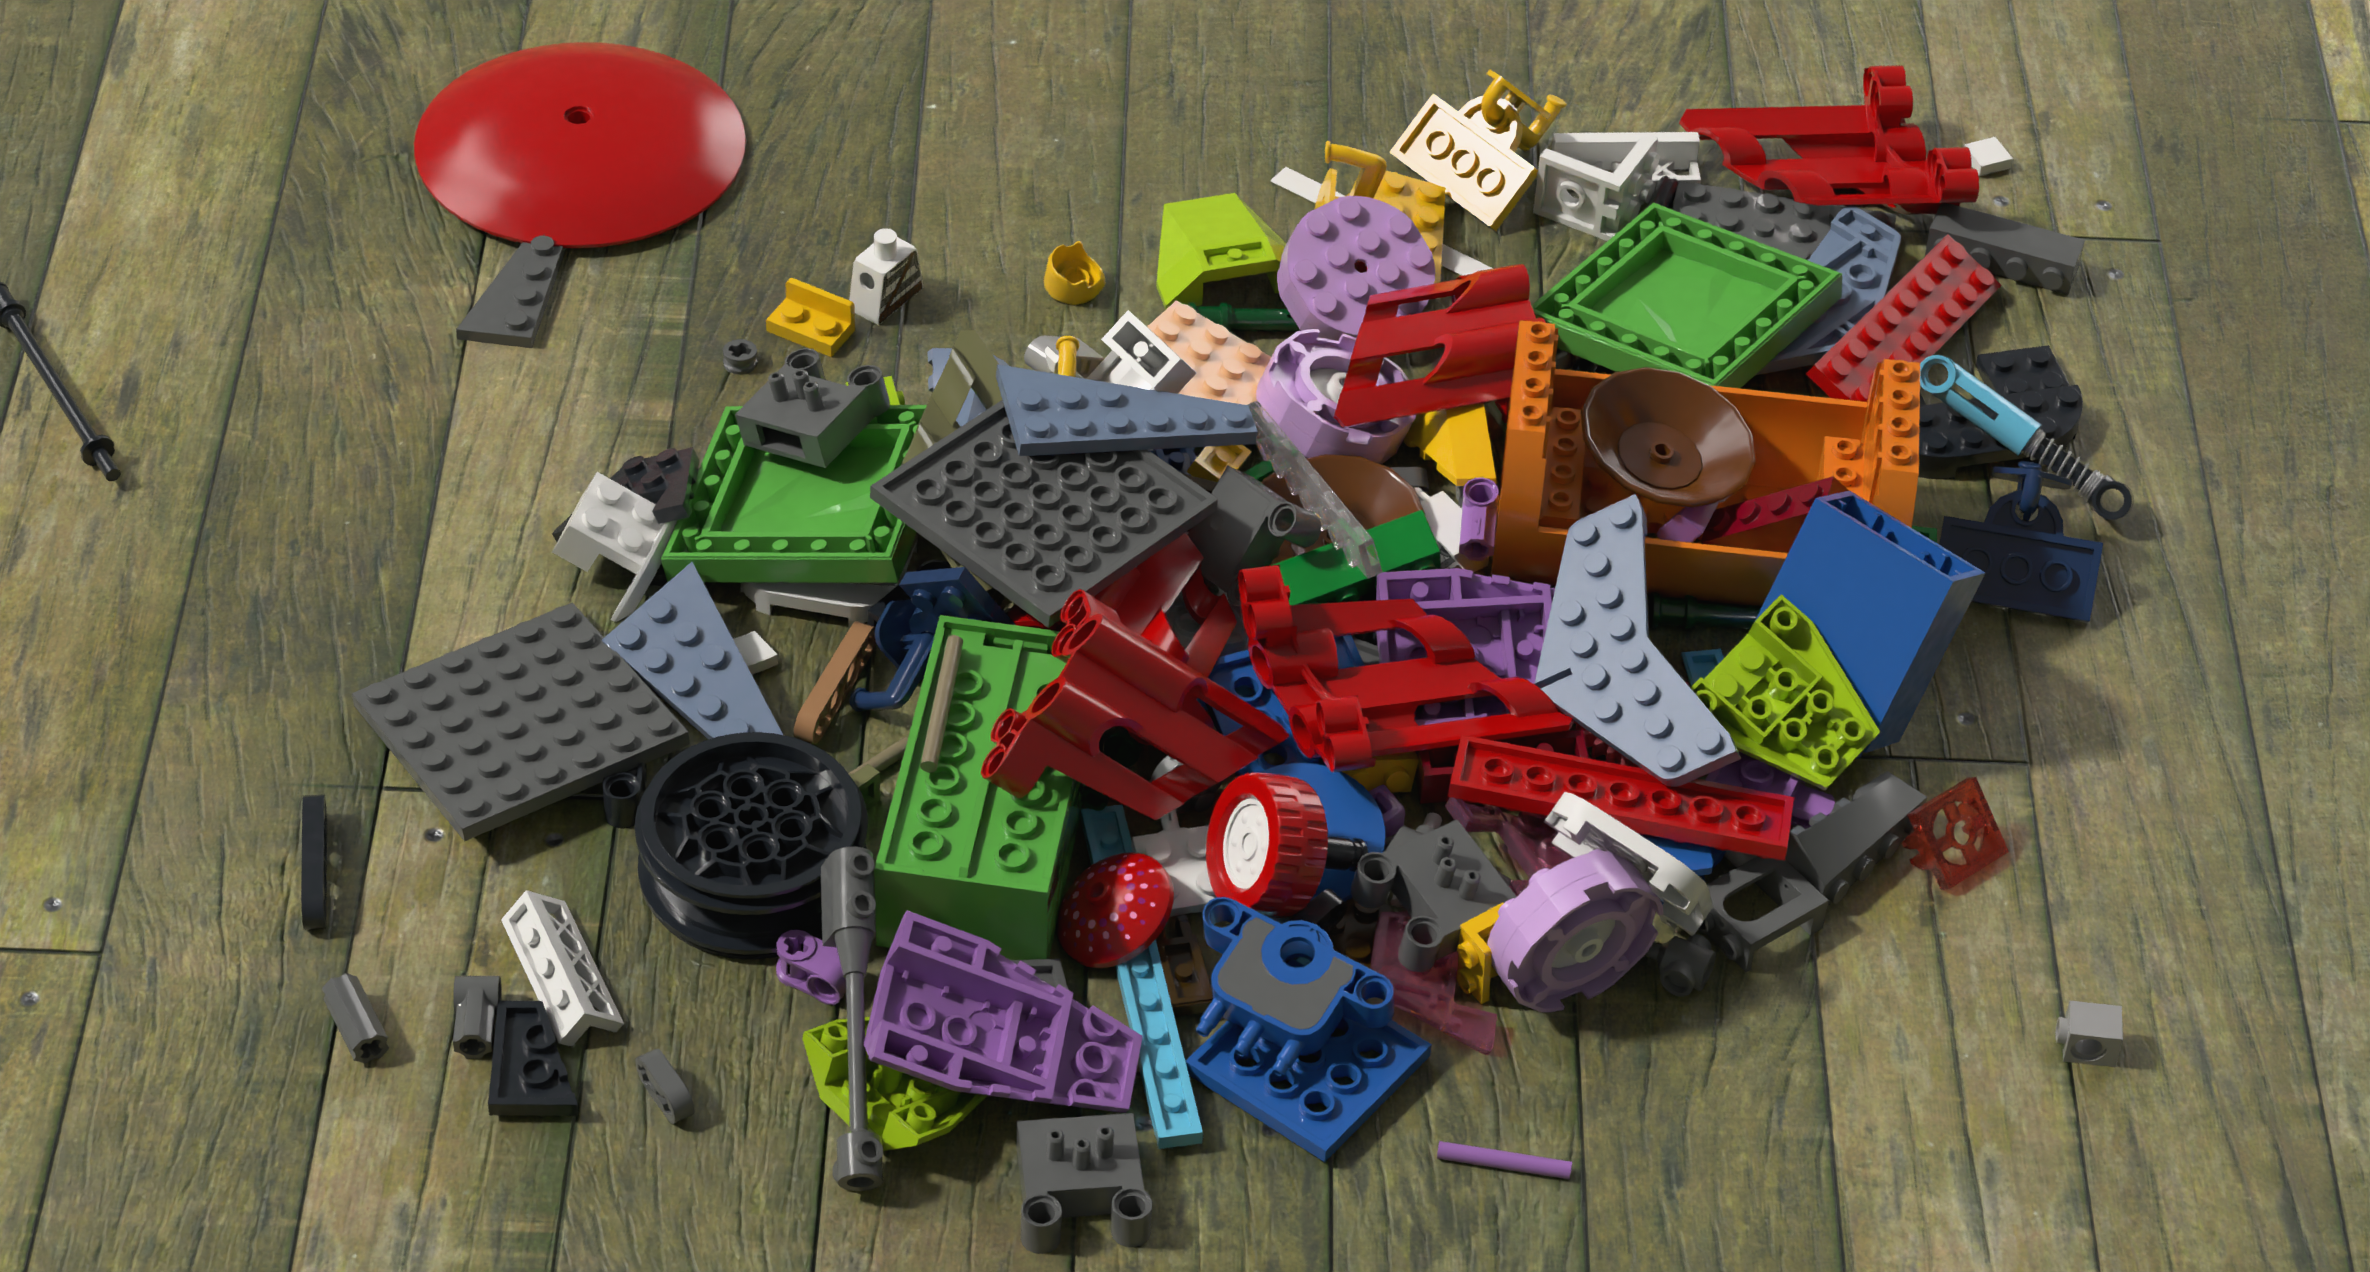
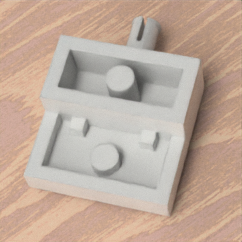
[1131,809,1217,917]

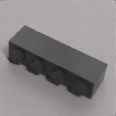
[1925,203,2085,295]

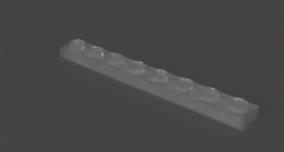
[1248,401,1382,579]

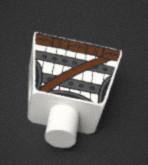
[849,229,923,325]

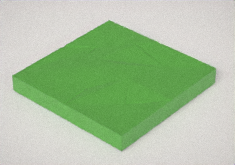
[1531,203,1842,388]
[661,405,927,583]

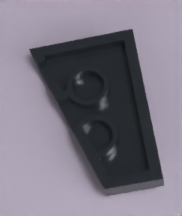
[488,1001,579,1116]

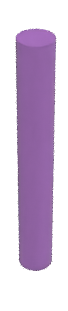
[1437,1141,1572,1180]

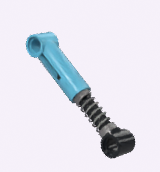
[1920,355,2134,520]

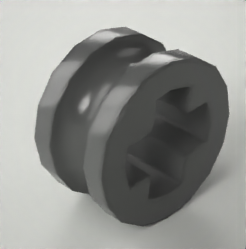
[723,339,758,375]

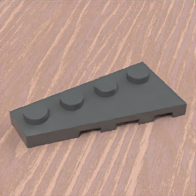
[456,236,566,348]

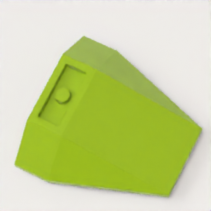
[1156,193,1286,310]
[1691,594,1880,791]
[802,1017,988,1151]

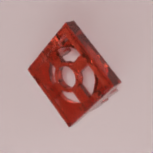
[1902,777,2009,890]

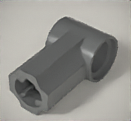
[453,976,502,1059]

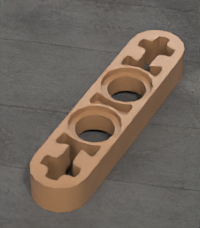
[794,621,876,745]

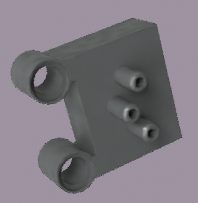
[735,348,890,468]
[1187,466,1322,608]
[1351,819,1517,972]
[1017,1113,1153,1254]

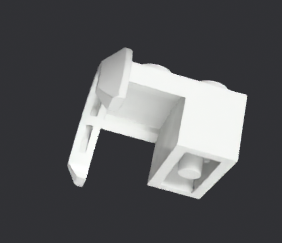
[1045,310,1197,450]
[552,472,677,622]

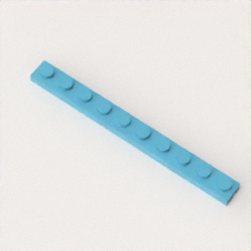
[1081,804,1203,1149]

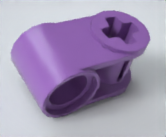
[776,930,846,1005]

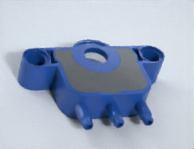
[1196,897,1394,1076]

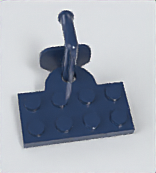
[1939,461,2103,622]
[849,567,1016,712]

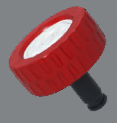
[1206,773,1369,918]

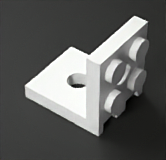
[1533,133,1660,241]

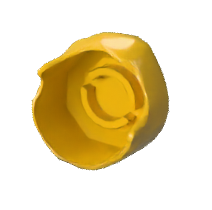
[1044,241,1106,305]

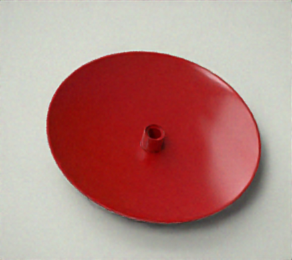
[414,42,746,248]

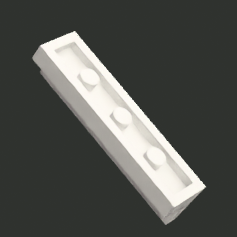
[1552,132,1701,189]
[501,890,624,1046]

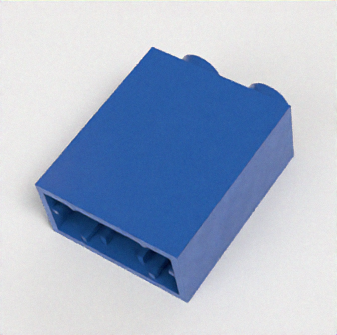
[1755,491,1985,759]

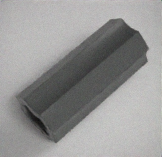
[322,973,389,1063]

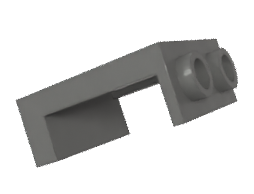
[1698,856,1829,972]

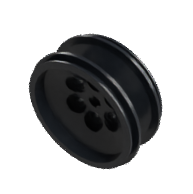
[635,732,868,959]

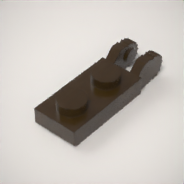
[1156,915,1213,1017]

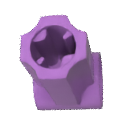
[1459,477,1499,561]

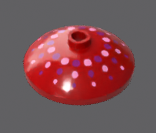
[1056,852,1174,968]

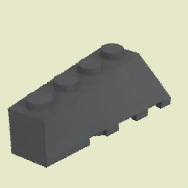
[1785,771,1927,907]

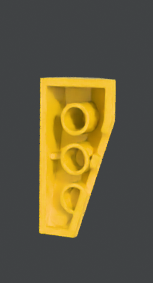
[1403,403,1496,486]

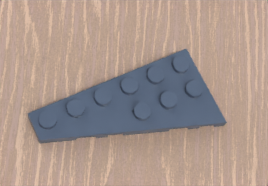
[996,364,1258,456]
[602,562,783,739]

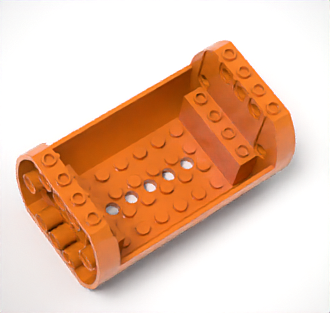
[1491,320,1920,606]

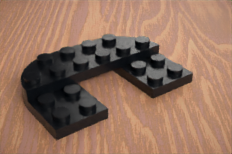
[1918,345,2083,479]

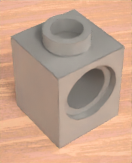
[2055,1000,2123,1067]

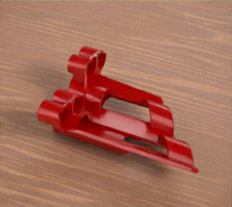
[1679,65,1979,215]
[1334,264,1546,428]
[1007,533,1237,745]
[1238,565,1573,773]
[981,589,1289,820]

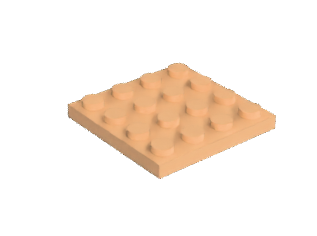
[1147,300,1271,430]

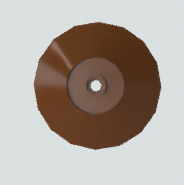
[1581,367,1756,508]
[1261,454,1426,566]

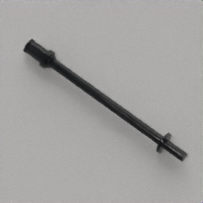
[0,282,121,482]

